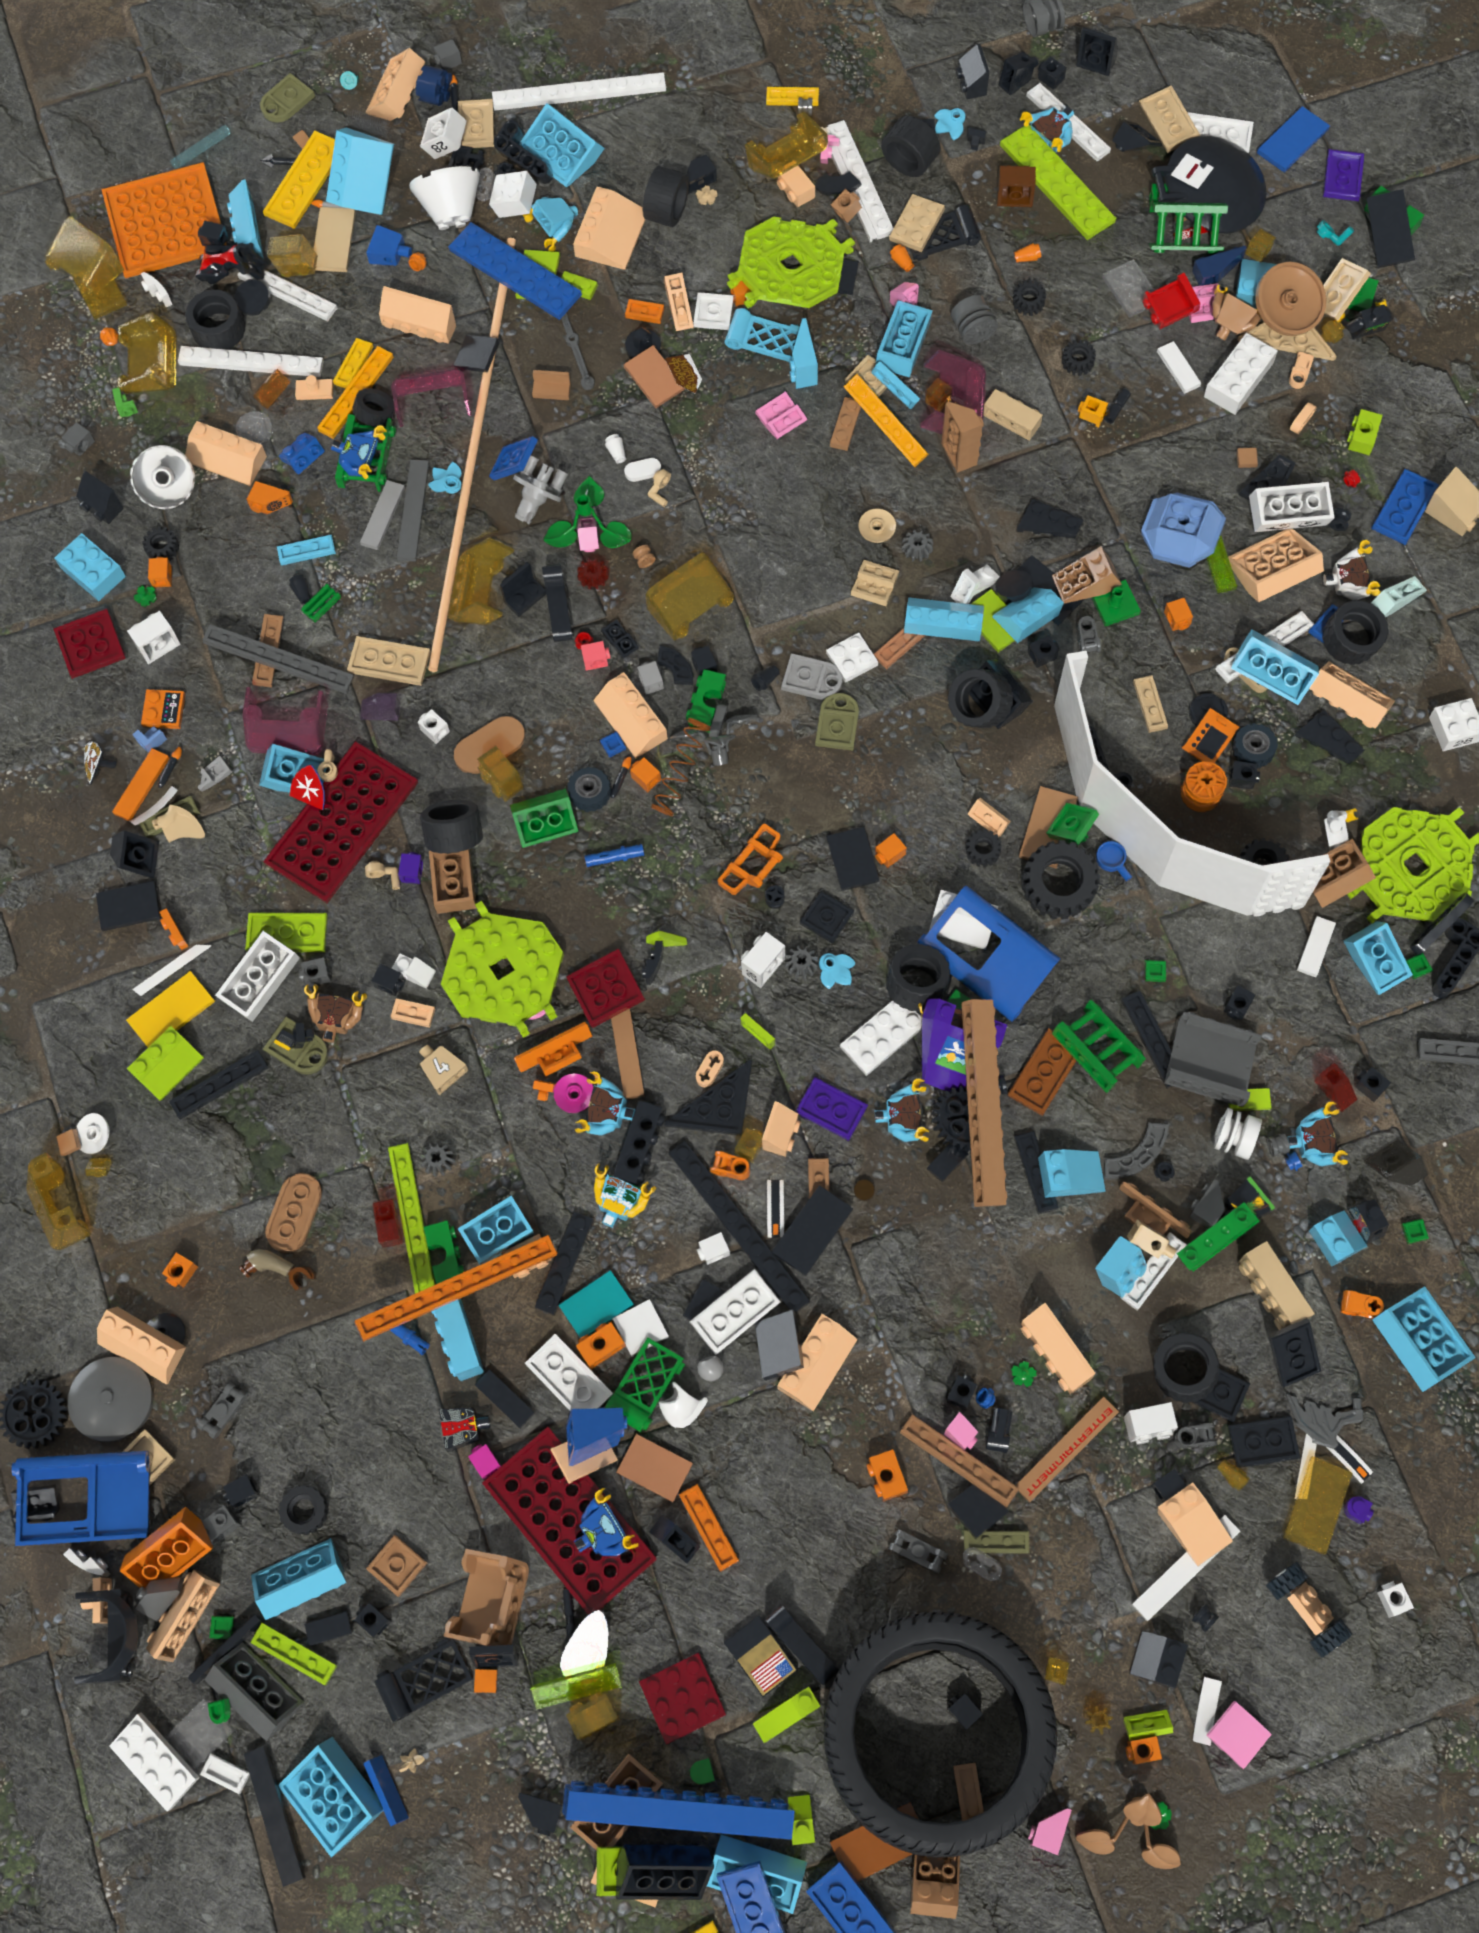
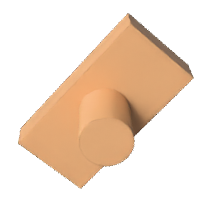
[295,375,333,400]
[80,1577,112,1624]

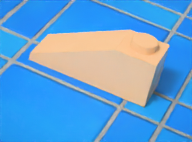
[663,273,694,331]

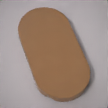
[454,716,525,774]
[265,1173,322,1253]

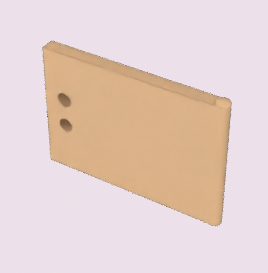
[551,1442,618,1484]

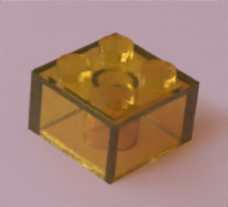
[267,234,318,277]
[477,746,523,802]
[566,1691,620,1740]

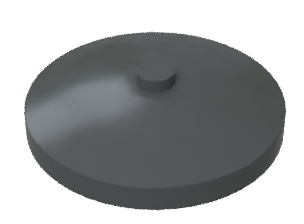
[68,1357,154,1443]

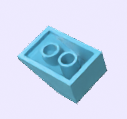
[1235,259,1277,309]
[789,318,818,389]
[259,744,327,793]
[1343,921,1413,995]
[1038,1149,1106,1198]

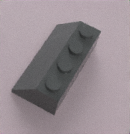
[205,1642,304,1741]

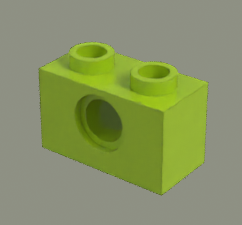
[1347,409,1383,456]

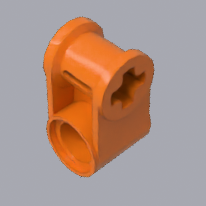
[710,1151,751,1180]
[1340,1290,1384,1318]

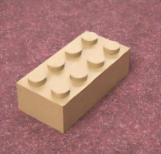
[1238,1241,1315,1330]

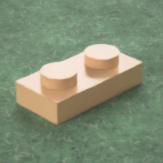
[968,798,1011,838]
[391,998,435,1028]

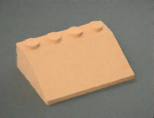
[573,187,646,270]
[1226,529,1324,602]
[146,1570,220,1662]

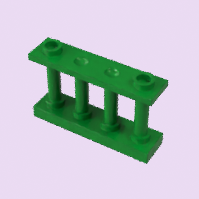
[1149,202,1228,254]
[335,414,396,492]
[1052,1000,1146,1093]
[1176,1202,1260,1272]

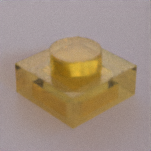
[85,1158,112,1177]
[1045,1657,1069,1685]

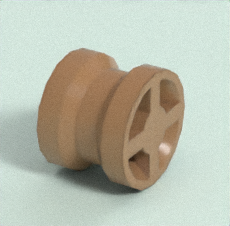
[633,545,656,568]

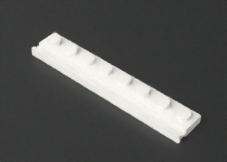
[820,120,893,242]

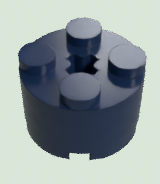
[416,65,452,106]

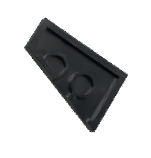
[1238,455,1296,501]
[1017,499,1084,538]
[1295,710,1365,765]

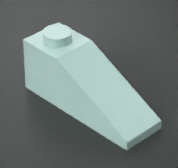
[1371,576,1427,617]

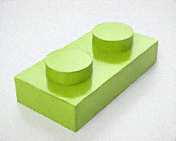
[561,271,598,300]
[1124,1710,1173,1741]

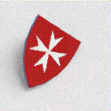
[290,764,325,810]

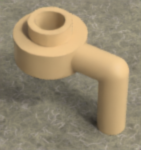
[648,469,671,507]
[317,749,338,782]
[365,861,400,890]

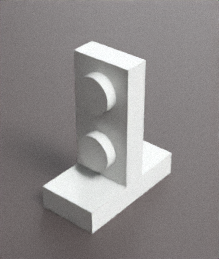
[950,565,1000,604]

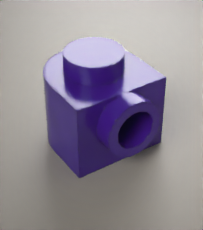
[1344,1497,1374,1524]

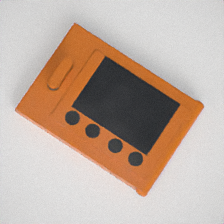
[1182,708,1239,763]

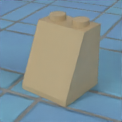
[1425,467,1479,537]

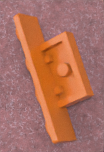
[514,1022,593,1076]

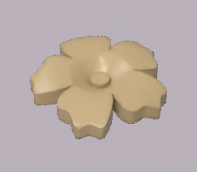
[696,185,717,205]

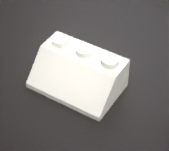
[929,890,998,950]

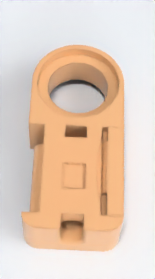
[1289,352,1314,389]

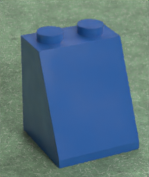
[566,1408,627,1466]

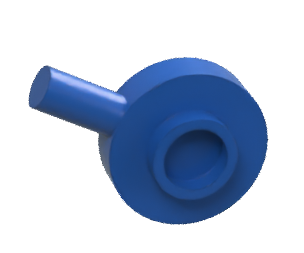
[1096,841,1132,882]

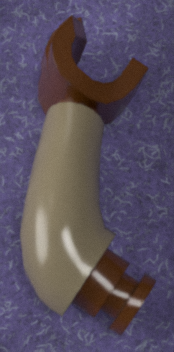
[239,1249,316,1291]

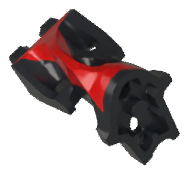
[195,243,269,285]

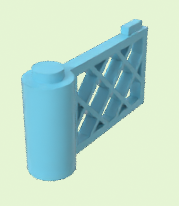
[725,308,800,362]

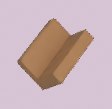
[532,370,571,400]

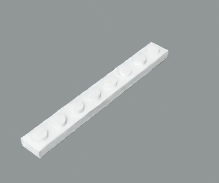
[178,346,324,377]

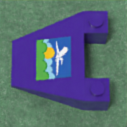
[922,999,1007,1092]

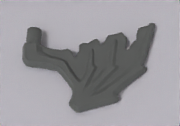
[1286,1393,1364,1449]

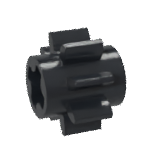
[494,162,516,177]

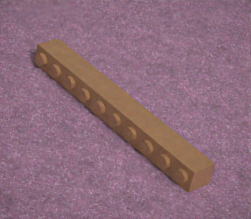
[962,999,1007,1207]

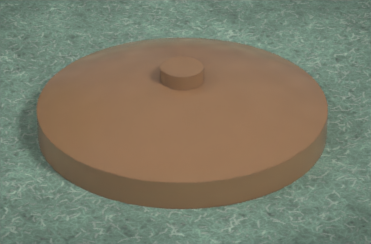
[1255,262,1326,336]

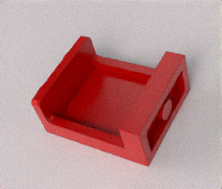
[1142,273,1201,329]

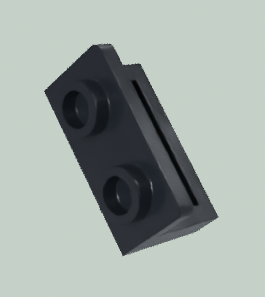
[11,1485,60,1523]

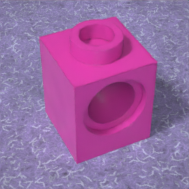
[468,1444,501,1480]

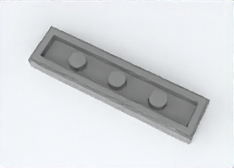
[360,480,405,550]

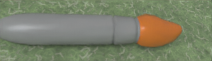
[311,200,345,208]

